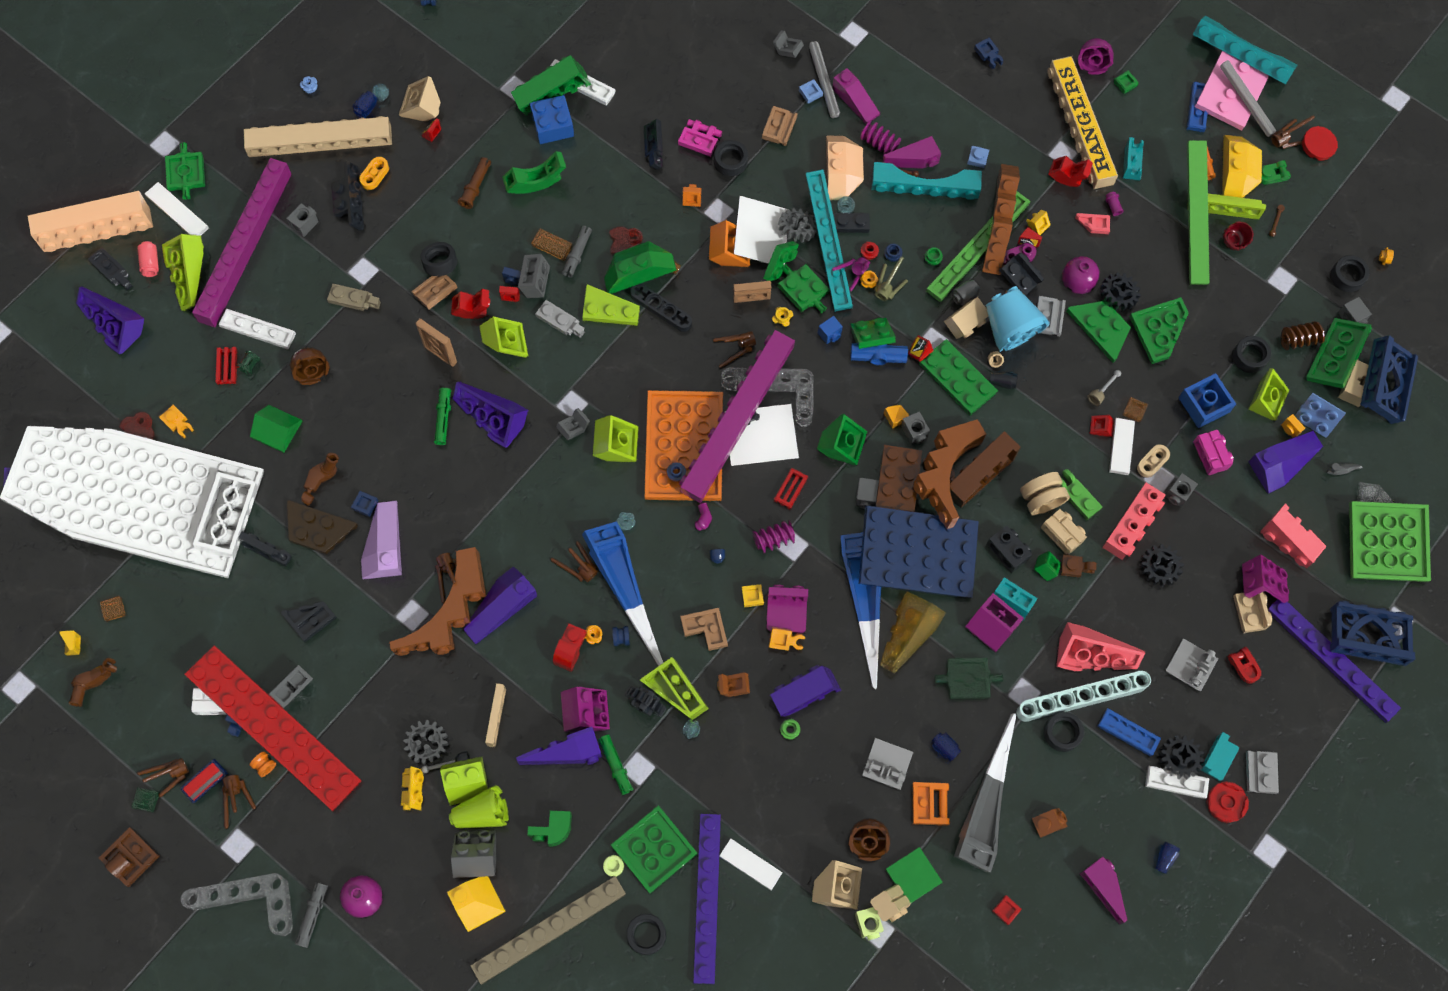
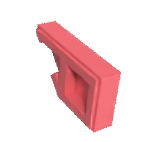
[1075,213,1110,234]

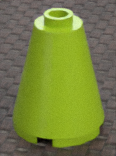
[449,785,509,828]

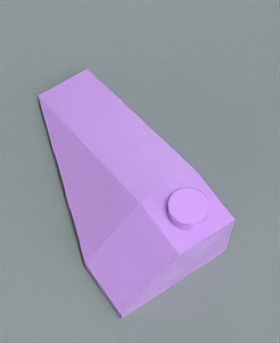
[361,501,402,579]

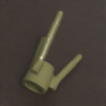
[874,257,908,301]

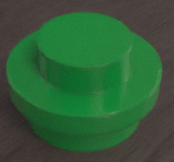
[924,247,943,265]

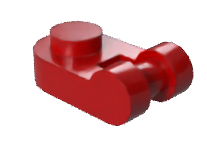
[1228,647,1261,684]

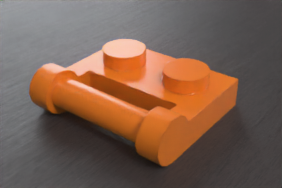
[912,782,950,826]

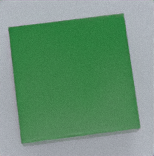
[1113,70,1139,94]

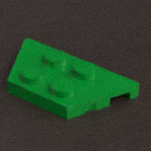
[1067,301,1131,363]

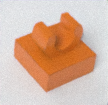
[683,184,701,207]

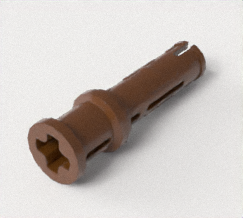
[458,157,491,209]

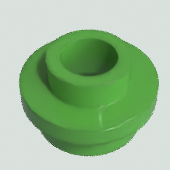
[780,719,800,740]

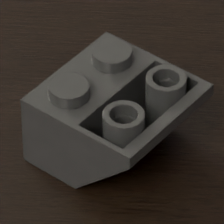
[451,830,496,878]

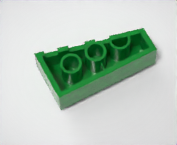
[511,55,592,115]

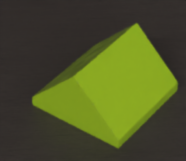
[1249,368,1289,421]

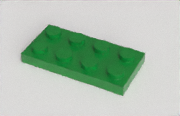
[1306,318,1372,389]
[919,339,998,416]

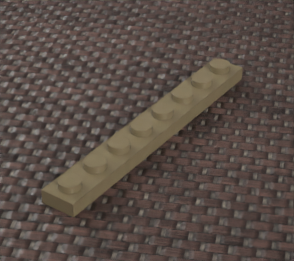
[470,876,626,985]

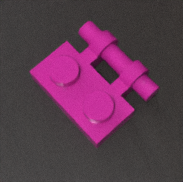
[678,119,722,157]

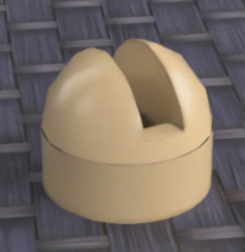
[988,351,1004,368]

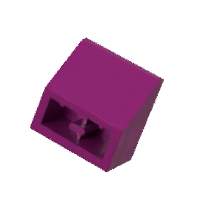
[965,593,1024,653]
[561,687,610,733]

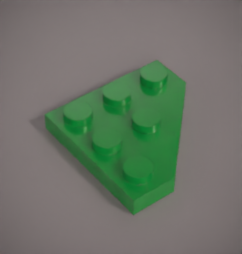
[1129,297,1189,364]

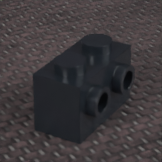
[986,525,1032,573]

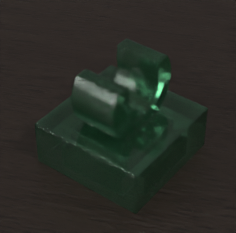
[131,787,159,813]

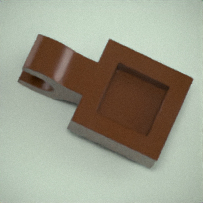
[1061,555,1097,577]

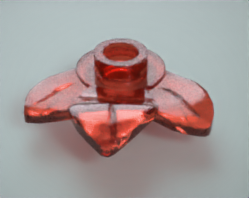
[609,227,643,254]
[119,412,154,440]

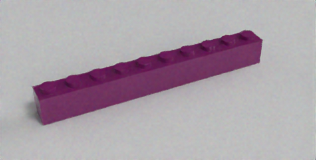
[192,158,291,328]
[679,330,795,503]

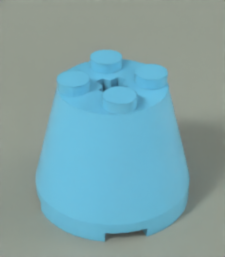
[986,286,1050,352]

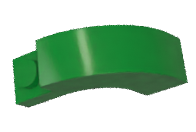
[502,151,566,194]

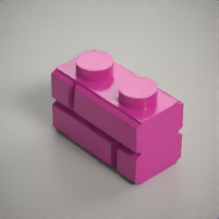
[1193,430,1233,475]

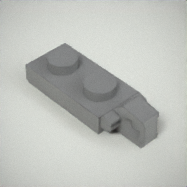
[535,300,585,338]

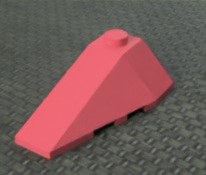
[1057,622,1145,671]

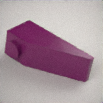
[832,68,880,125]
[882,136,941,169]
[1080,857,1127,925]

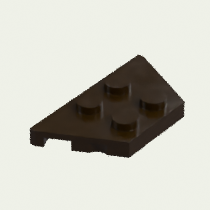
[287,500,358,555]

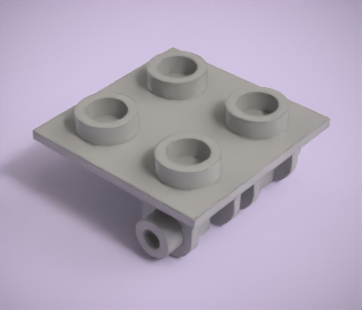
[1166,638,1218,692]
[862,738,913,790]

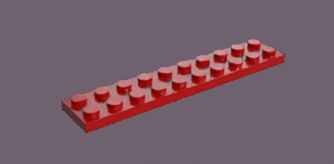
[184,645,362,812]

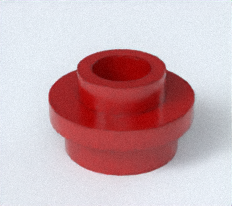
[861,242,879,260]

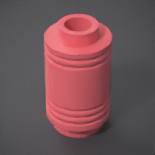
[137,241,159,277]

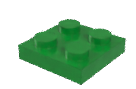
[850,318,896,349]

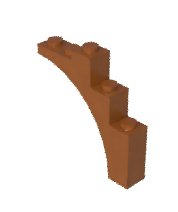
[982,164,1020,275]
[913,419,986,529]
[390,547,486,656]

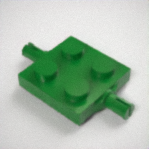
[165,142,205,200]
[778,264,830,313]

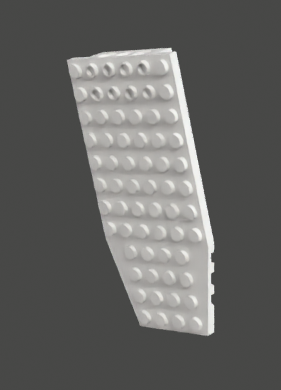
[0,426,264,578]

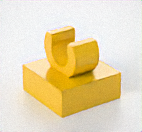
[1026,210,1050,235]

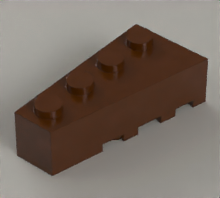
[950,431,1021,508]

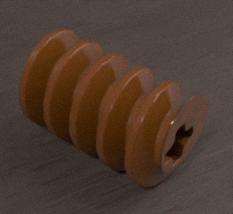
[1281,321,1325,350]

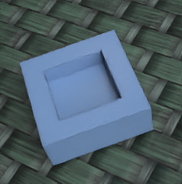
[799,79,823,104]
[967,146,989,168]

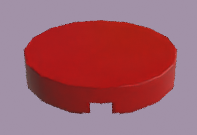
[1302,126,1338,161]
[1207,781,1249,823]

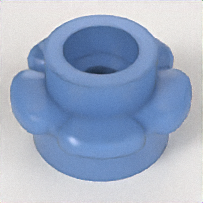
[300,76,318,93]

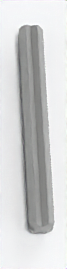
[809,41,840,118]
[1220,60,1276,137]

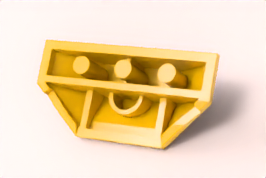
[1222,135,1262,198]

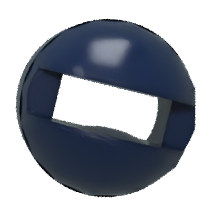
[710,549,725,563]

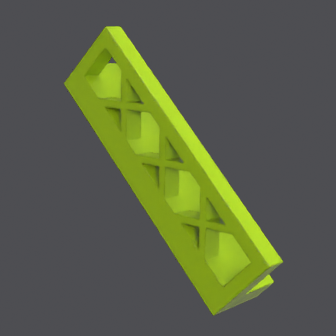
[1208,194,1266,220]

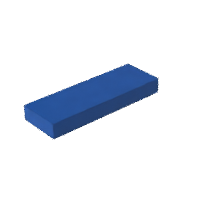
[1187,82,1208,132]

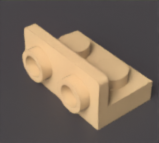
[1233,592,1272,633]

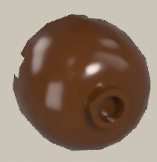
[289,347,329,385]
[849,818,890,861]

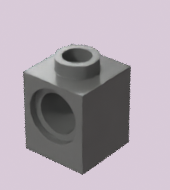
[286,203,318,237]
[1338,297,1372,324]
[901,411,930,444]
[1165,473,1198,507]
[855,478,879,509]

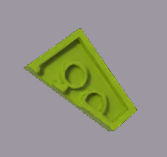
[582,284,640,326]

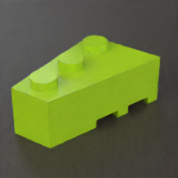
[640,657,709,720]

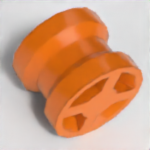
[250,751,276,777]

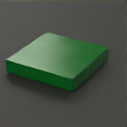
[885,847,943,903]

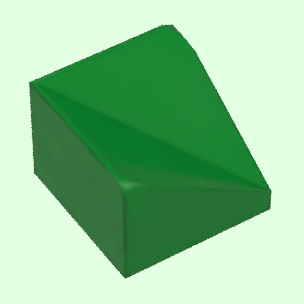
[1034,551,1061,581]

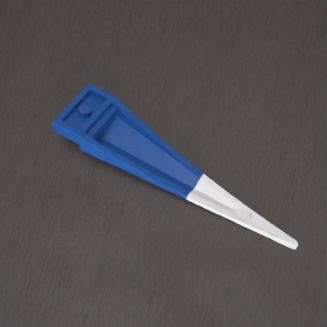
[582,521,663,666]
[841,532,881,689]

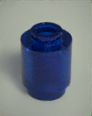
[352,91,378,118]
[932,732,961,762]

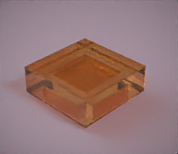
[1123,397,1148,422]
[100,596,126,622]

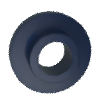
[884,244,902,262]
[667,463,686,482]

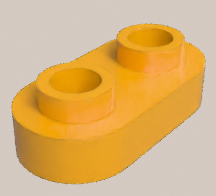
[360,157,389,190]

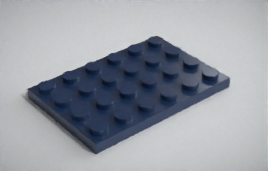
[858,506,979,598]

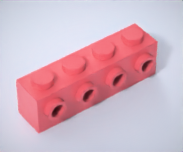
[1102,482,1165,560]

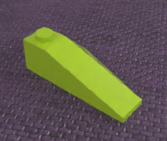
[162,234,204,311]

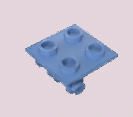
[1295,393,1346,438]

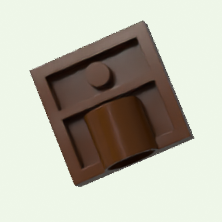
[99,827,160,887]

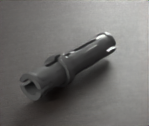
[562,226,592,278]
[295,882,328,948]

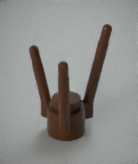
[1271,115,1315,149]
[713,331,756,368]
[550,541,598,582]
[435,553,457,604]
[137,758,189,797]
[222,775,256,829]

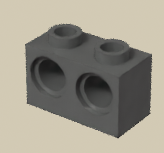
[518,254,550,298]
[268,665,313,708]

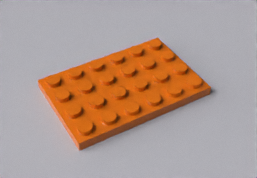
[645,391,723,501]

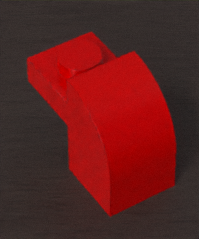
[1048,156,1093,187]
[451,289,490,319]
[553,624,587,672]

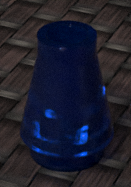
[1155,842,1180,874]

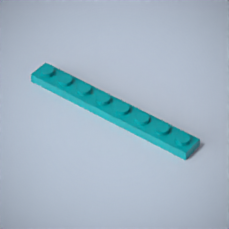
[806,170,853,312]

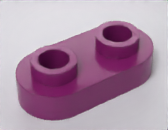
[1003,243,1036,265]

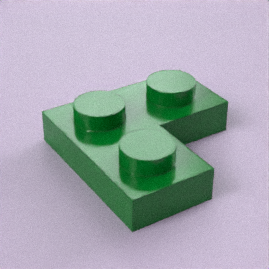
[763,241,799,281]

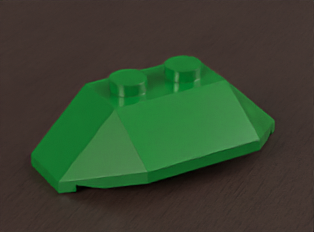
[604,241,677,294]

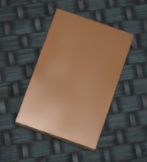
[416,319,457,367]

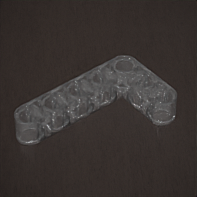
[721,367,813,427]
[181,873,293,936]

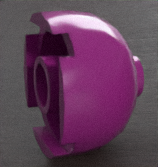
[1078,38,1114,75]
[1062,256,1100,294]
[340,875,383,918]

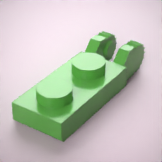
[1060,469,1102,520]

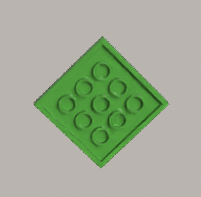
[1349,501,1431,582]

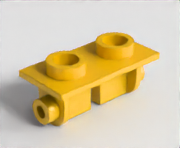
[401,766,424,810]

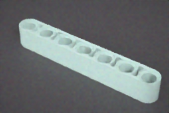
[1016,671,1151,722]

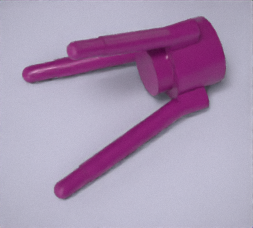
[832,257,870,291]

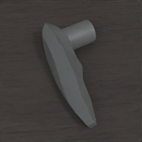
[1327,463,1362,475]

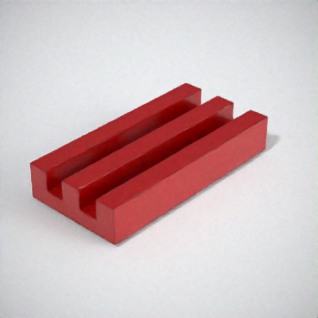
[216,347,237,385]
[774,468,808,510]

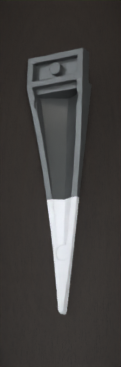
[954,713,1016,873]

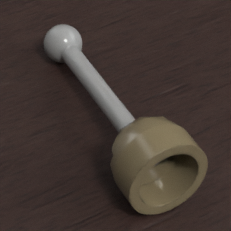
[1088,370,1121,406]

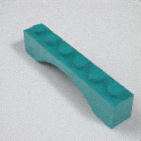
[1193,16,1297,84]
[871,162,982,200]

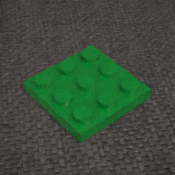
[611,805,698,894]

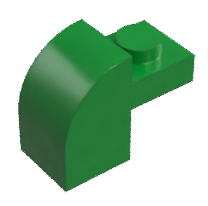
[528,811,572,847]

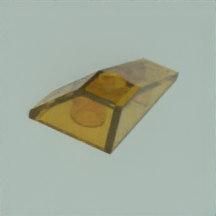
[880,591,946,673]

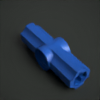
[851,343,908,365]

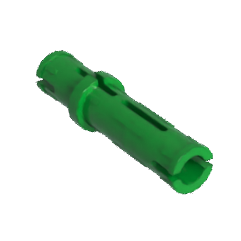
[434,388,451,445]
[598,734,634,795]

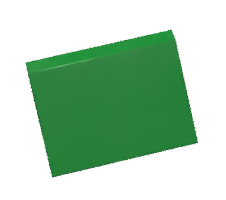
[250,405,303,453]

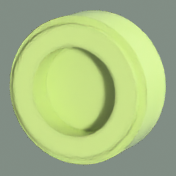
[603,855,624,877]

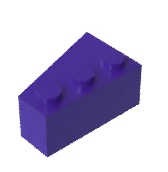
[770,665,841,717]

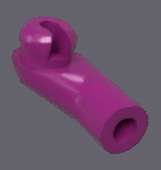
[695,503,712,531]

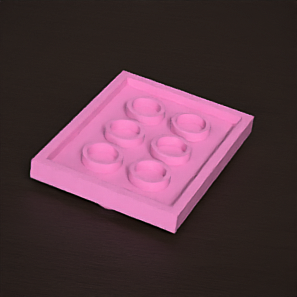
[1195,51,1269,131]

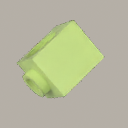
[855,907,884,941]

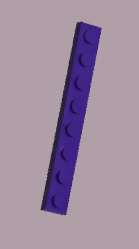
[1268,599,1401,723]
[694,814,721,984]

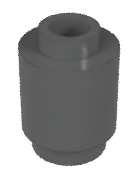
[952,280,980,305]

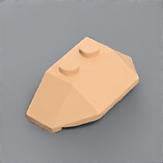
[826,136,864,200]

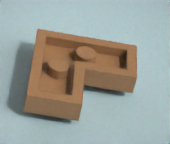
[680,608,728,651]

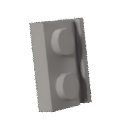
[1037,296,1066,336]
[1246,751,1279,794]

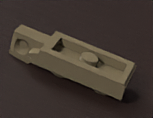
[327,284,381,311]

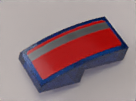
[180,759,228,804]

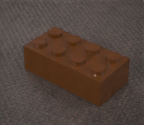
[875,445,922,512]

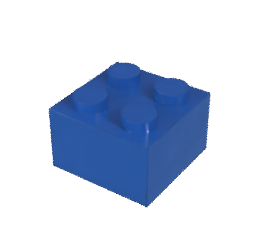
[530,95,574,144]
[1178,373,1236,428]

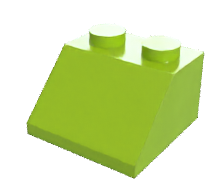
[593,415,638,462]
[440,757,489,805]

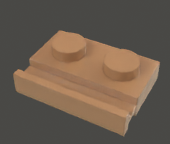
[762,106,798,146]
[412,275,458,310]
[733,281,771,303]

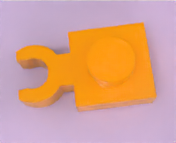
[159,405,194,438]
[768,627,805,651]

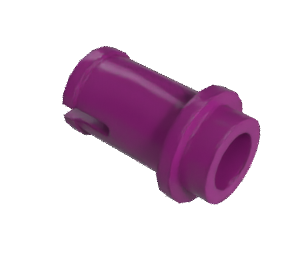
[1105,192,1124,216]

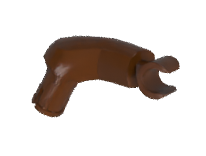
[301,453,339,506]
[69,658,117,707]

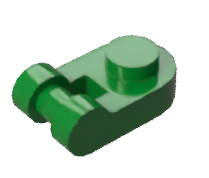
[1261,160,1291,185]

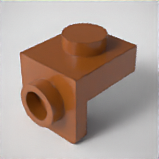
[717,673,750,697]
[1032,808,1067,838]

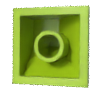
[480,316,528,358]

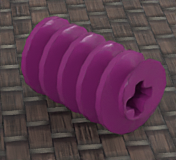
[861,121,901,154]
[752,520,795,553]

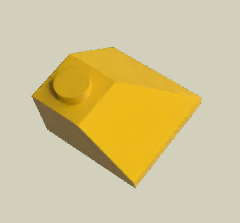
[447,876,506,932]

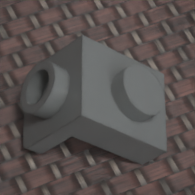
[773,30,804,58]
[556,408,589,440]

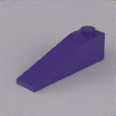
[76,287,144,354]
[453,382,528,448]
[1248,431,1323,494]
[463,567,537,645]
[516,727,602,765]

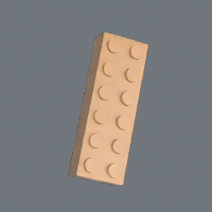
[28,191,153,252]

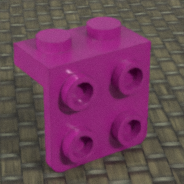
[1242,554,1289,603]
[767,585,808,633]

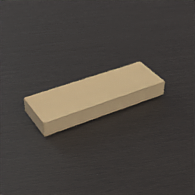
[485,683,506,747]

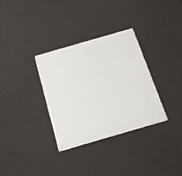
[734,196,789,265]
[725,404,799,466]

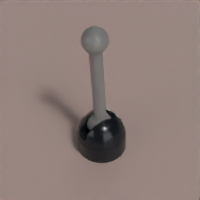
[421,751,470,773]

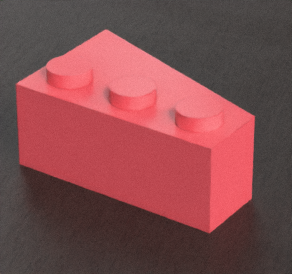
[1260,503,1326,569]

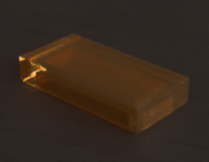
[532,228,572,261]

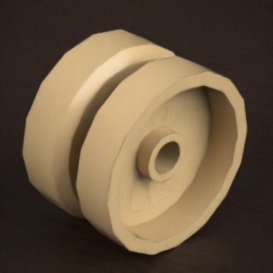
[1020,472,1070,515]

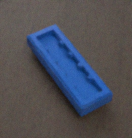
[1097,708,1161,756]

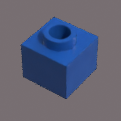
[818,316,843,344]

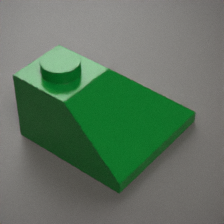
[817,414,868,465]

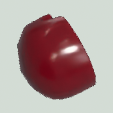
[1223,221,1254,251]

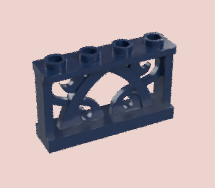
[1360,335,1418,424]
[1330,601,1415,666]

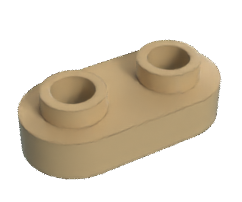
[1137,445,1170,478]

